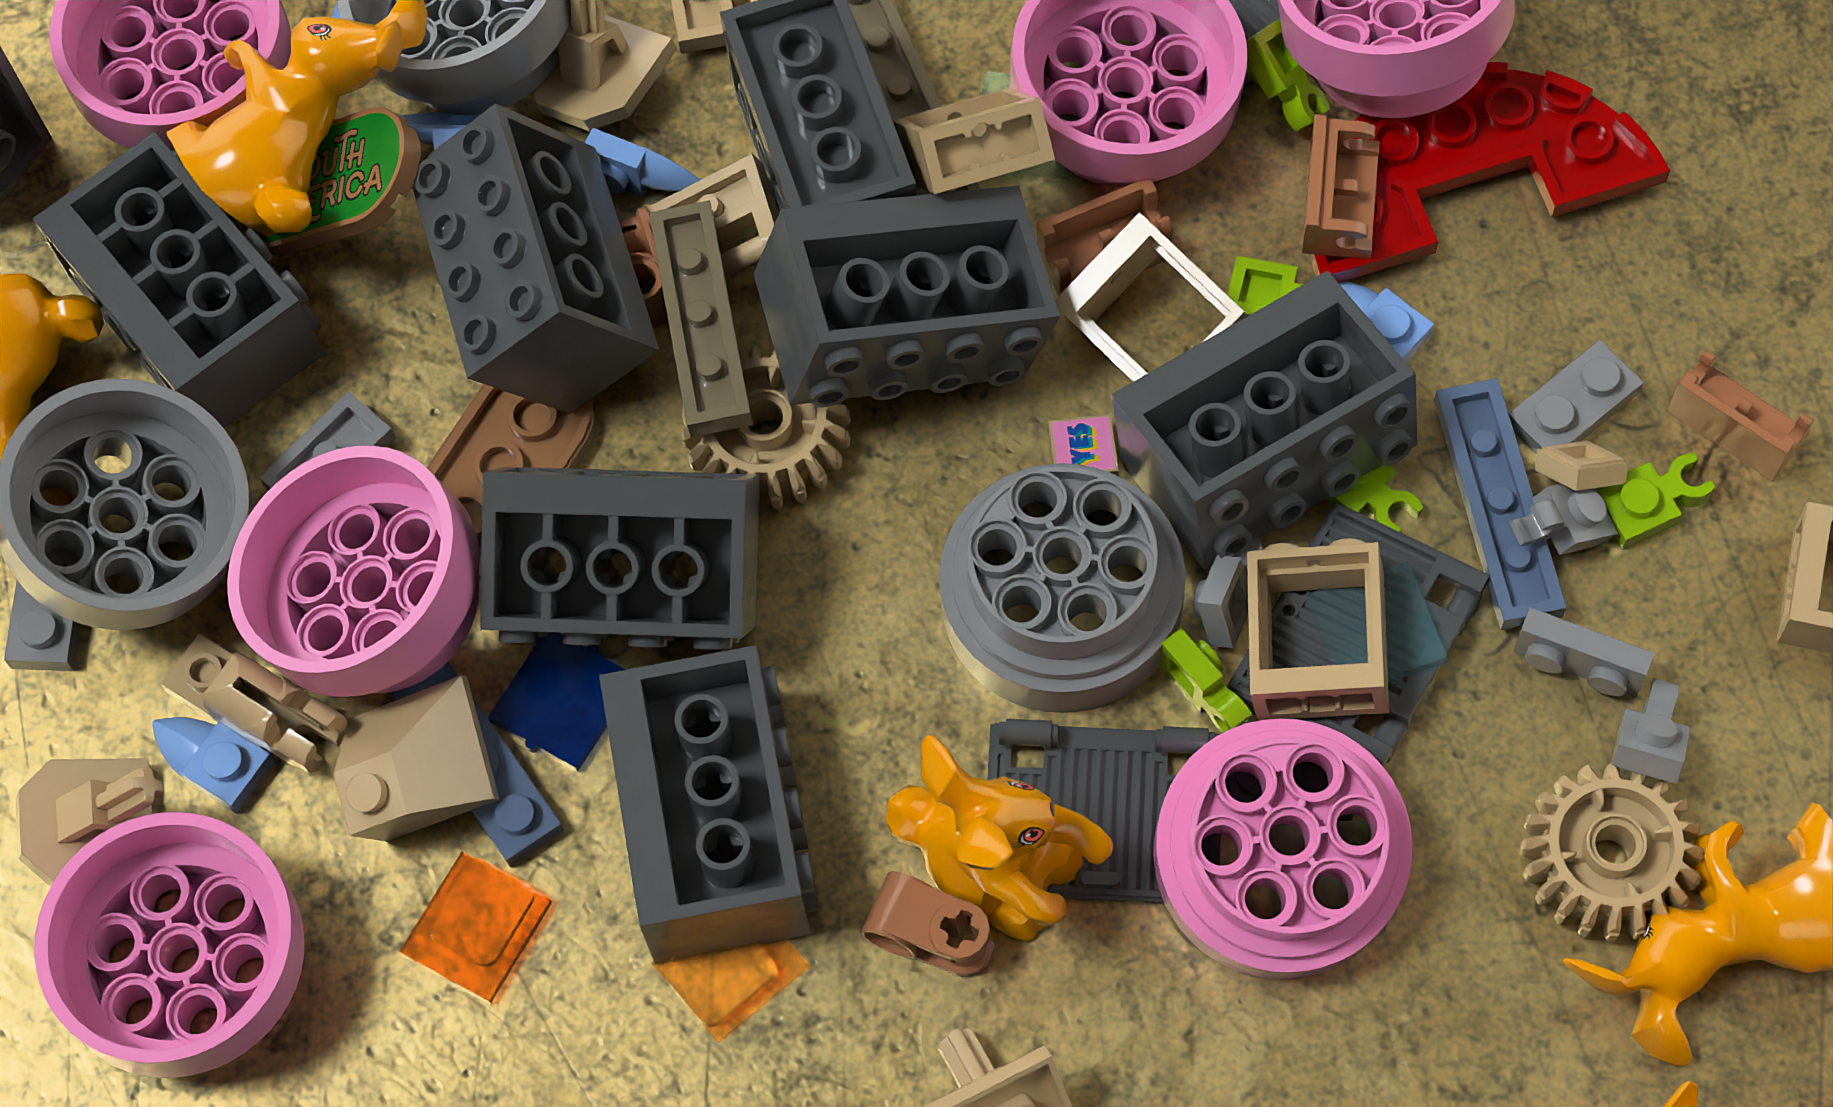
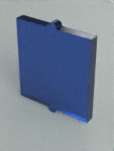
[487,632,626,772]

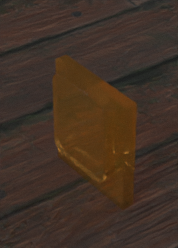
[399,851,552,1004]
[651,939,810,1042]

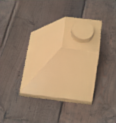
[333,675,500,842]

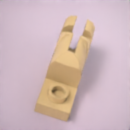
[161,633,347,773]

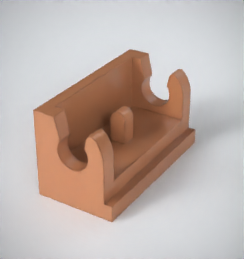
[1302,114,1380,259]
[1037,180,1173,296]
[1666,349,1814,482]

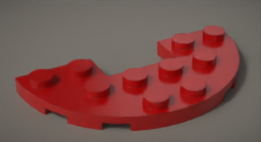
[1310,62,1670,283]

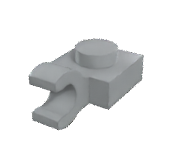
[1509,484,1618,555]
[1194,538,1263,648]
[1611,678,1690,784]

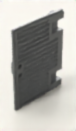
[1226,502,1490,767]
[987,719,1221,903]

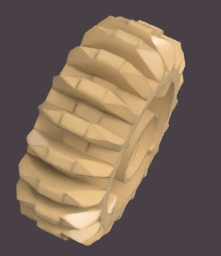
[681,344,851,511]
[1520,763,1704,943]

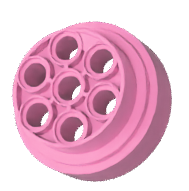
[50,0,291,150]
[1010,0,1247,187]
[1278,0,1515,118]
[227,446,480,697]
[1153,719,1413,979]
[34,812,305,1078]

